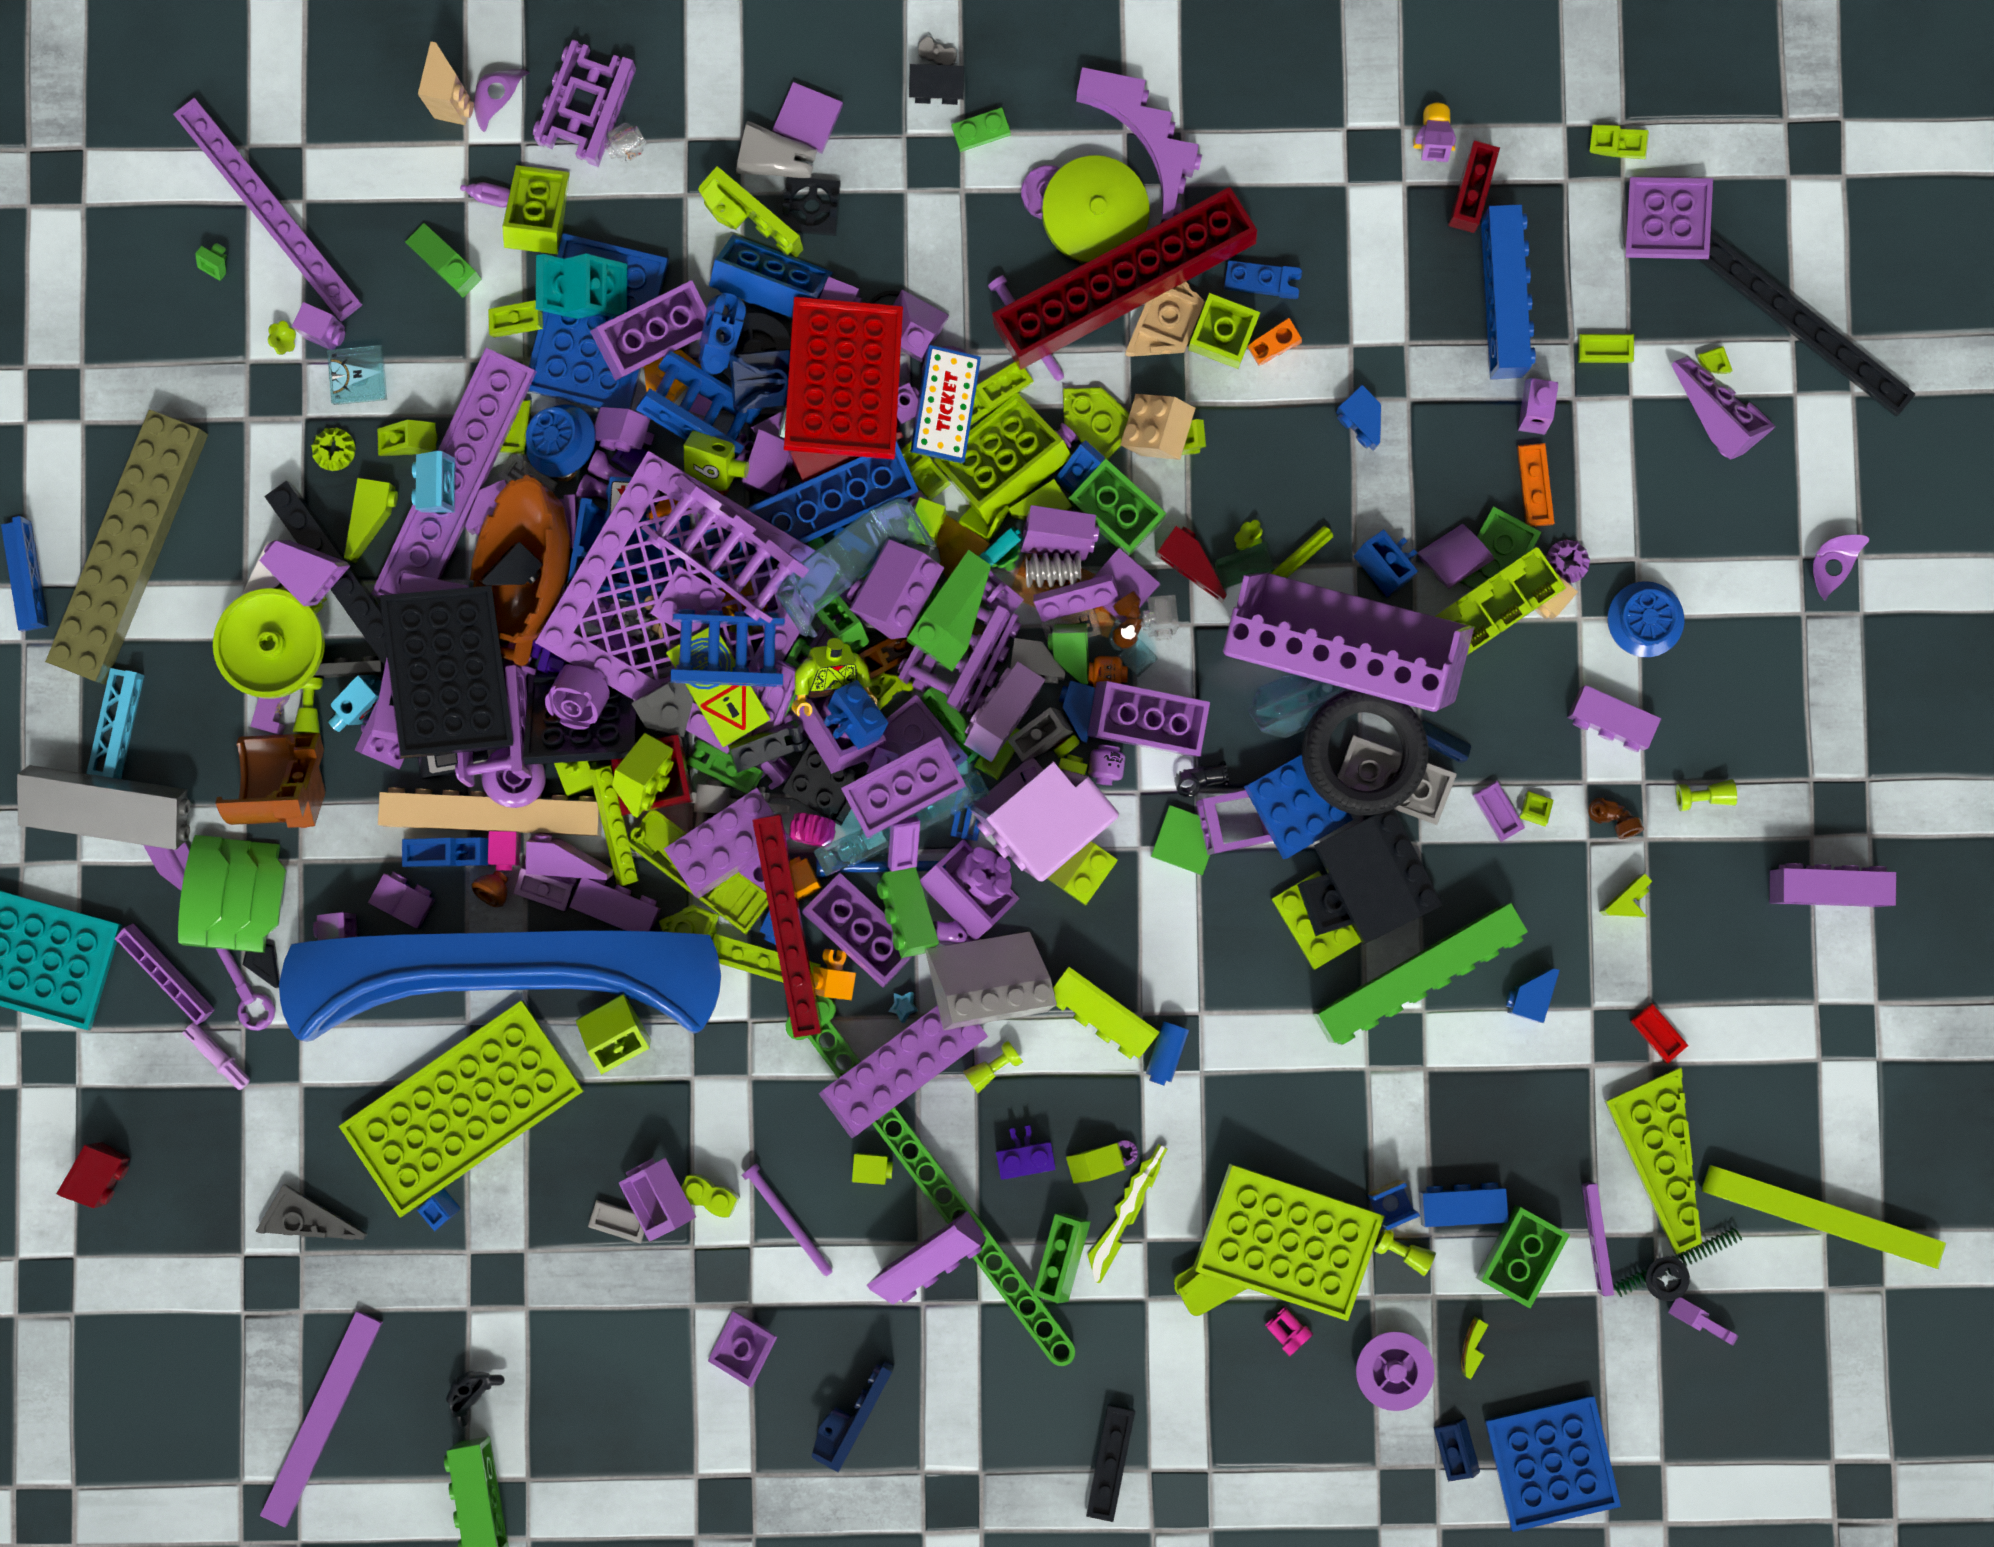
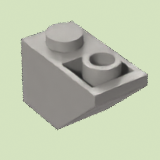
[1010,638,1065,684]

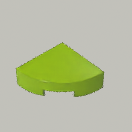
[1696,346,1733,374]

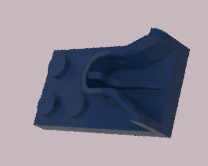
[729,348,790,413]
[812,1360,894,1473]

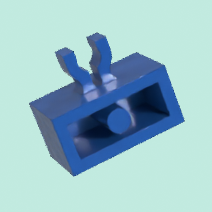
[1354,529,1418,598]
[824,680,889,750]

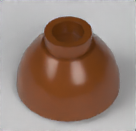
[471,871,508,908]

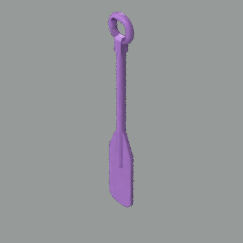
[143,841,275,1031]

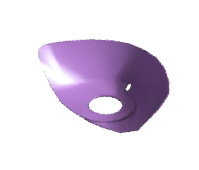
[474,69,530,132]
[1813,534,1869,601]

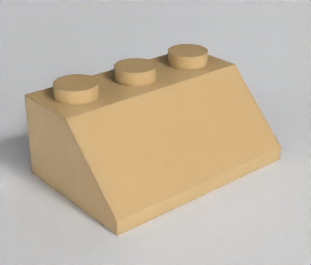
[418,42,474,125]

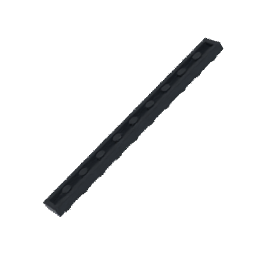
[1697,232,1916,416]

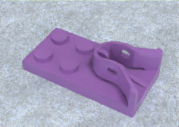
[841,737,966,839]

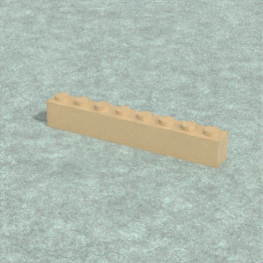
[378,788,602,836]

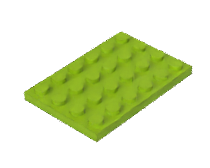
[1193,1163,1384,1321]

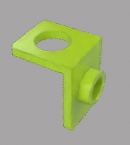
[959,505,1010,542]

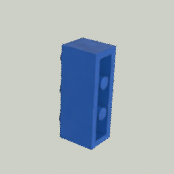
[1419,1182,1508,1227]

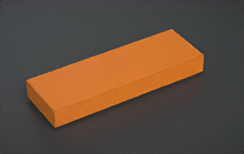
[1517,443,1554,527]

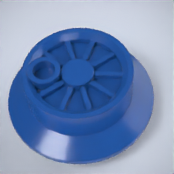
[526,404,596,477]
[1607,581,1684,657]

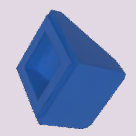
[417,1189,460,1231]

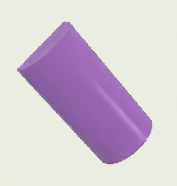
[802,873,913,988]

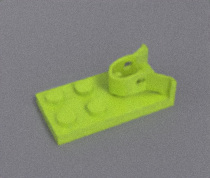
[698,166,804,258]

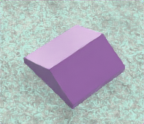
[708,1311,777,1387]

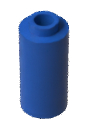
[1146,1021,1189,1086]

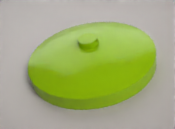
[1041,155,1150,264]
[213,588,325,699]

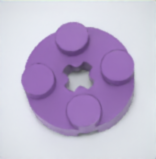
[959,847,1012,902]

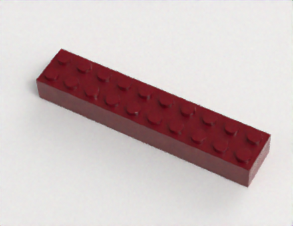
[992,187,1257,370]

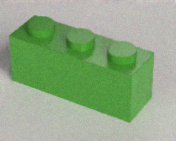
[877,867,939,958]
[1033,1213,1091,1303]

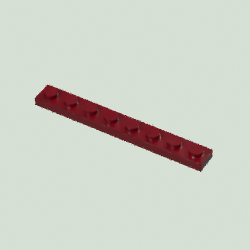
[752,814,823,1038]

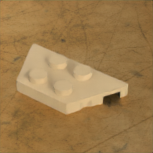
[1125,282,1205,357]

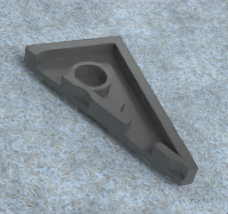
[256,1184,368,1240]

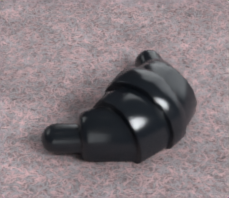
[446,1371,505,1427]

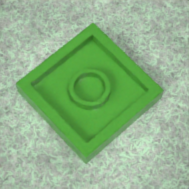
[1151,805,1221,876]

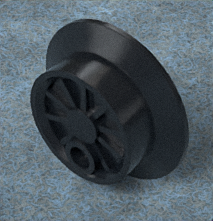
[718,313,791,380]

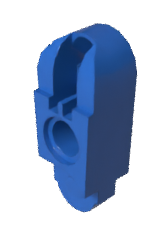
[698,293,746,375]

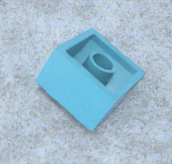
[412,451,455,513]

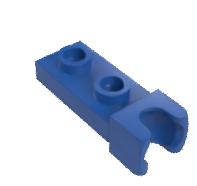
[1225,261,1302,299]

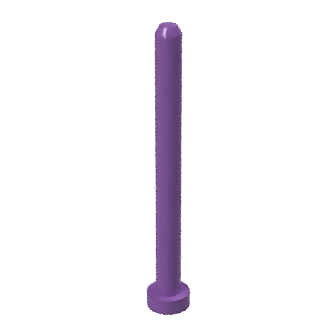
[741,1163,833,1276]

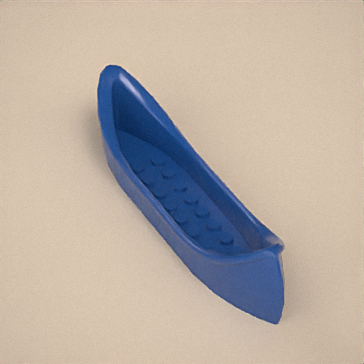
[279,931,721,1042]

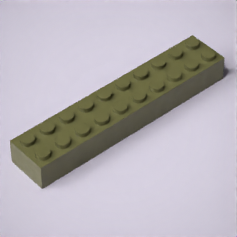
[45,409,208,685]

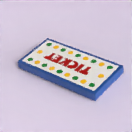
[910,345,981,463]

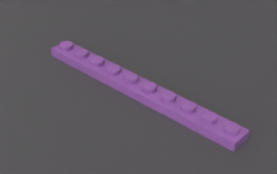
[173,98,362,322]

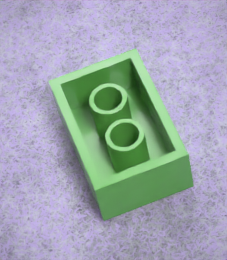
[1068,458,1166,557]
[1476,1205,1570,1308]

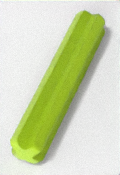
[1270,526,1333,578]

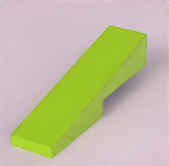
[970,362,1034,426]

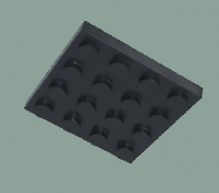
[523,673,638,765]

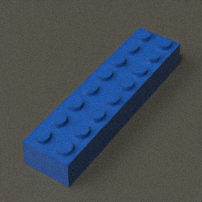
[699,441,918,580]

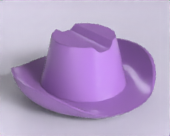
[482,748,546,808]

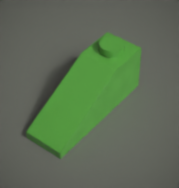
[405,223,482,298]

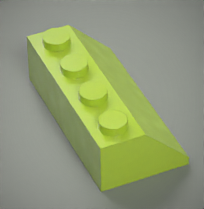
[1053,967,1159,1060]

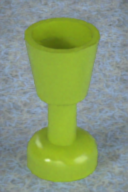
[293,677,323,734]
[1676,779,1737,812]
[963,1040,1023,1093]
[1373,1228,1436,1276]

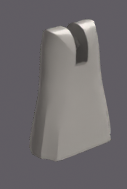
[736,121,817,178]

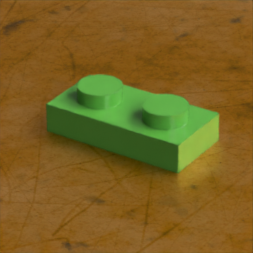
[951,108,1011,152]

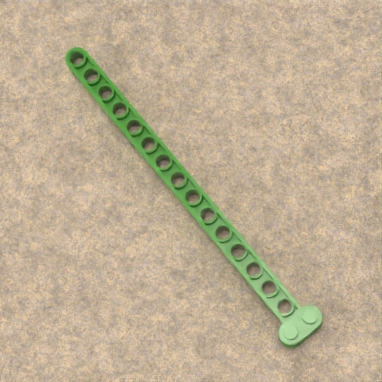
[785,996,1075,1366]

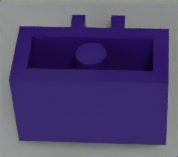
[996,1125,1056,1180]

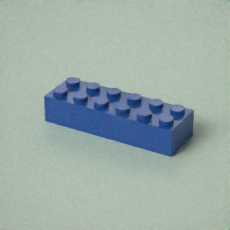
[1480,205,1536,380]

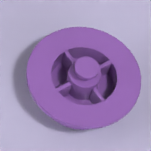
[1356,1332,1434,1411]

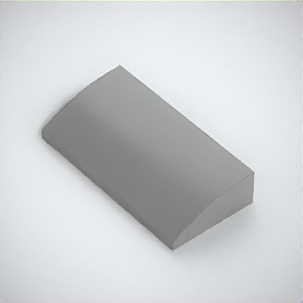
[1337,734,1457,825]

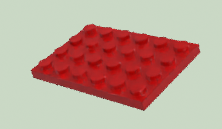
[784,297,903,459]

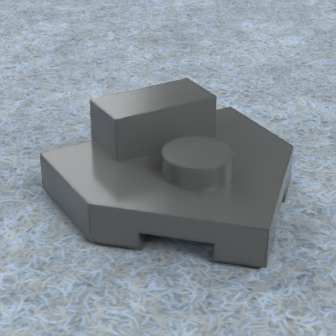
[631,680,694,737]

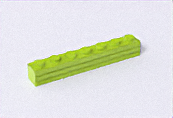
[589,765,638,886]

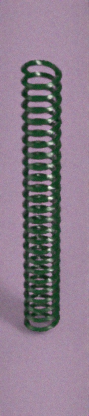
[1613,1228,1742,1297]

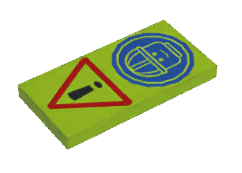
[666,627,771,747]

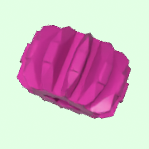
[789,812,836,848]

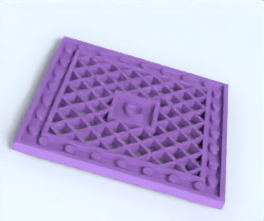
[535,451,840,754]

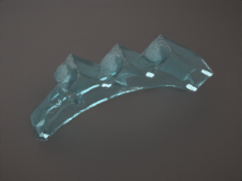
[814,770,990,876]

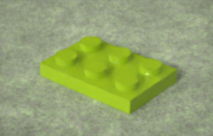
[1271,871,1362,970]

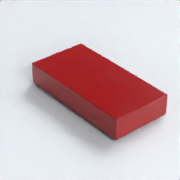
[1630,1003,1689,1063]

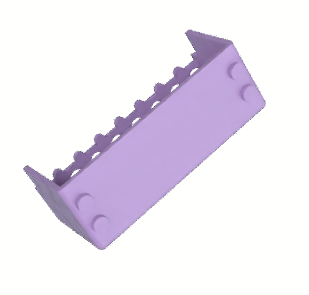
[969,758,1119,881]

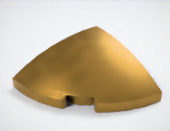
[937,515,990,579]

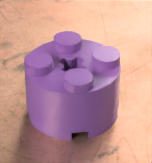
[545,664,610,729]

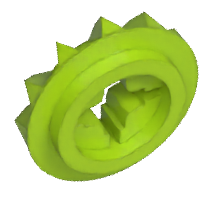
[311,427,356,471]

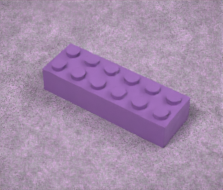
[818,1005,988,1138]

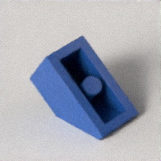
[1059,681,1096,744]
[1506,969,1560,1023]

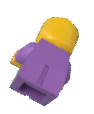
[1413,102,1456,162]

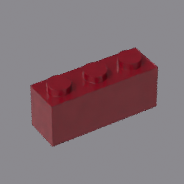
[1448,140,1500,233]

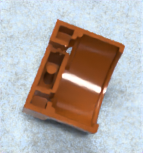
[215,733,326,828]

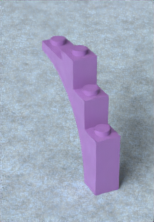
[1076,67,1202,223]

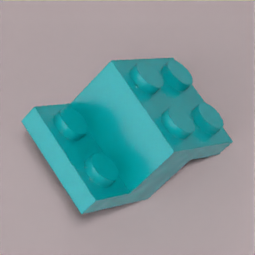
[536,254,627,319]

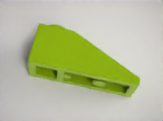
[344,478,398,563]

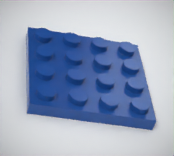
[1484,1395,1621,1532]

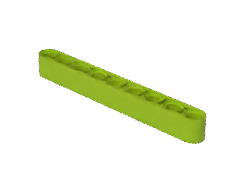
[1701,1165,1946,1269]

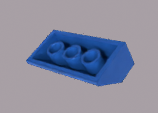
[709,234,833,318]

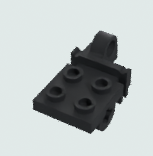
[781,743,864,826]

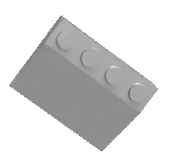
[925,932,1057,1030]

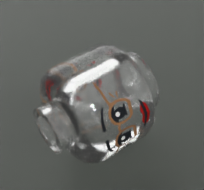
[604,123,646,163]

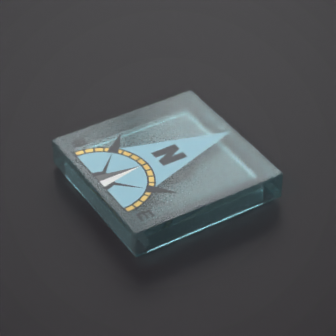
[327,345,387,405]

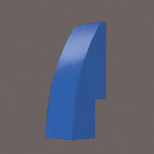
[402,838,491,867]

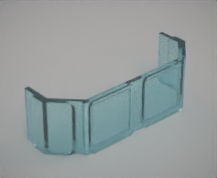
[776,498,934,638]

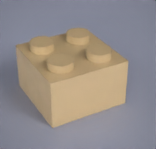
[1120,394,1195,460]

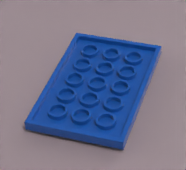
[528,233,669,410]

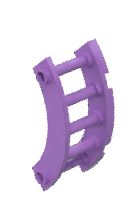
[642,474,810,623]

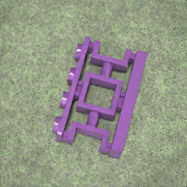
[533,39,636,167]

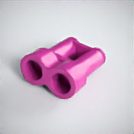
[1265,1307,1313,1356]

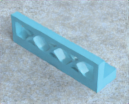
[87,668,144,779]

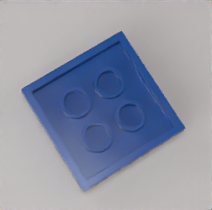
[1244,754,1354,859]

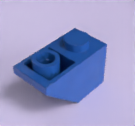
[1336,385,1381,451]

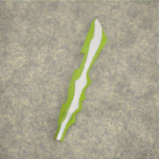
[1088,1144,1168,1283]

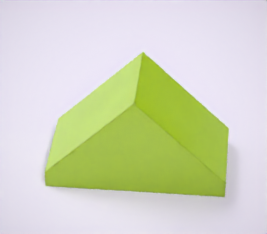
[1066,1142,1126,1183]

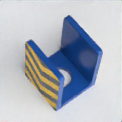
[1367,1179,1420,1230]

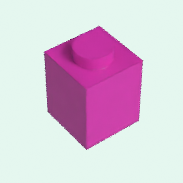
[488,831,521,871]

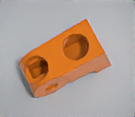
[1248,318,1302,366]

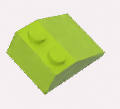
[502,165,570,255]

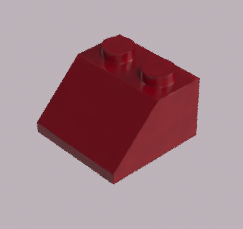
[56,1142,130,1208]

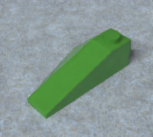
[906,550,991,672]

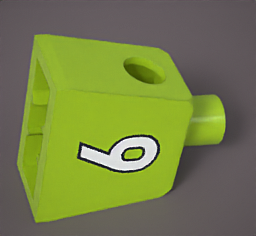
[684,431,749,491]

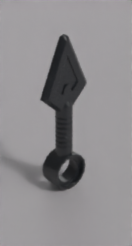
[242,944,280,988]

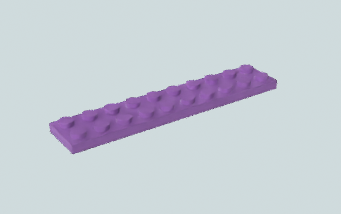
[371,348,537,598]

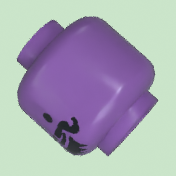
[1088,745,1126,786]

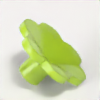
[267,321,296,355]
[1234,520,1263,551]

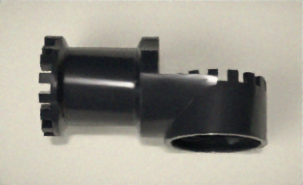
[1174,761,1229,797]

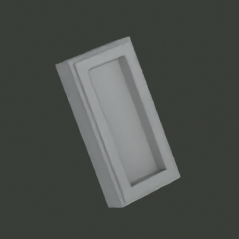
[588,1200,645,1244]

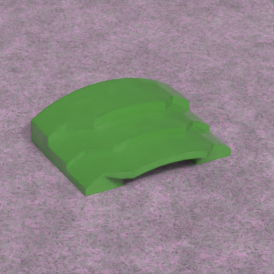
[178,835,287,953]

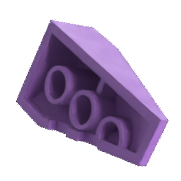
[1671,356,1776,460]

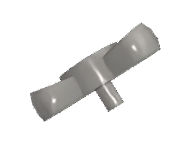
[918,37,957,65]

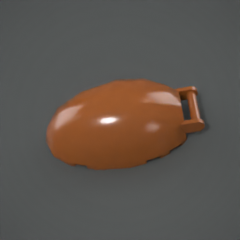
[470,475,572,666]

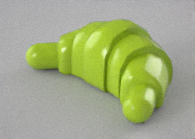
[869,672,913,710]

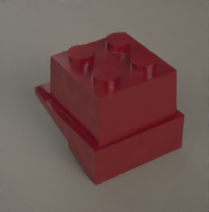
[611,735,693,816]

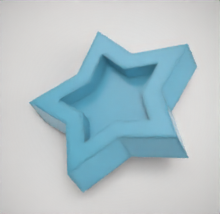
[888,992,918,1023]

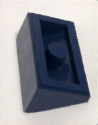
[1422,721,1471,763]
[1433,1419,1480,1482]

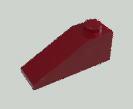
[1156,526,1227,603]

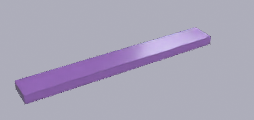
[260,1311,383,1527]

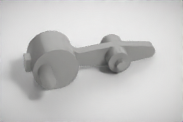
[691,780,790,828]

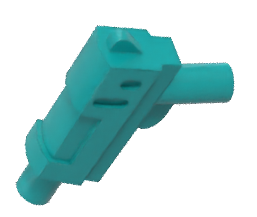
[979,527,1023,567]

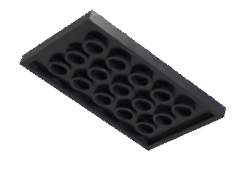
[379,586,513,759]

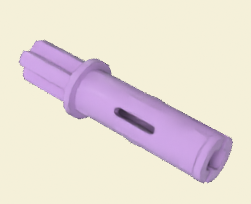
[182,1022,250,1090]

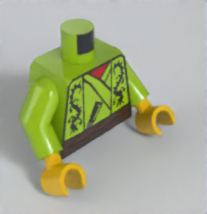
[791,638,877,716]

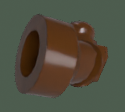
[1112,591,1143,648]
[1588,798,1644,839]

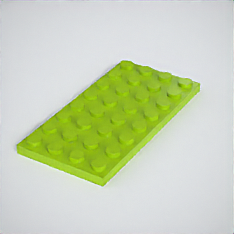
[339,1000,584,1218]

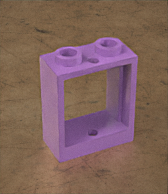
[1196,790,1273,855]
[619,1158,696,1242]

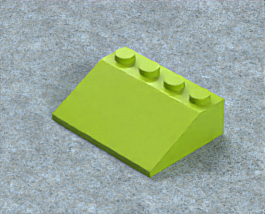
[934,393,1072,525]

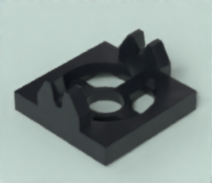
[783,177,841,236]

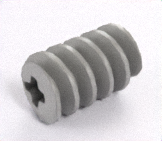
[1026,553,1081,588]

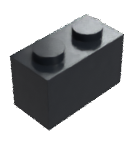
[909,64,965,105]

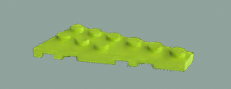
[1604,1067,1702,1255]

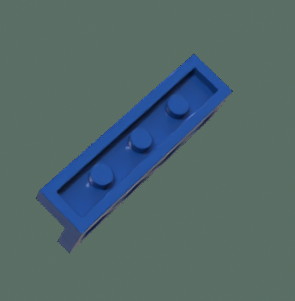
[1,516,48,632]

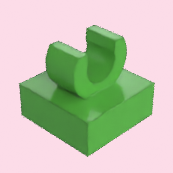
[195,243,227,281]

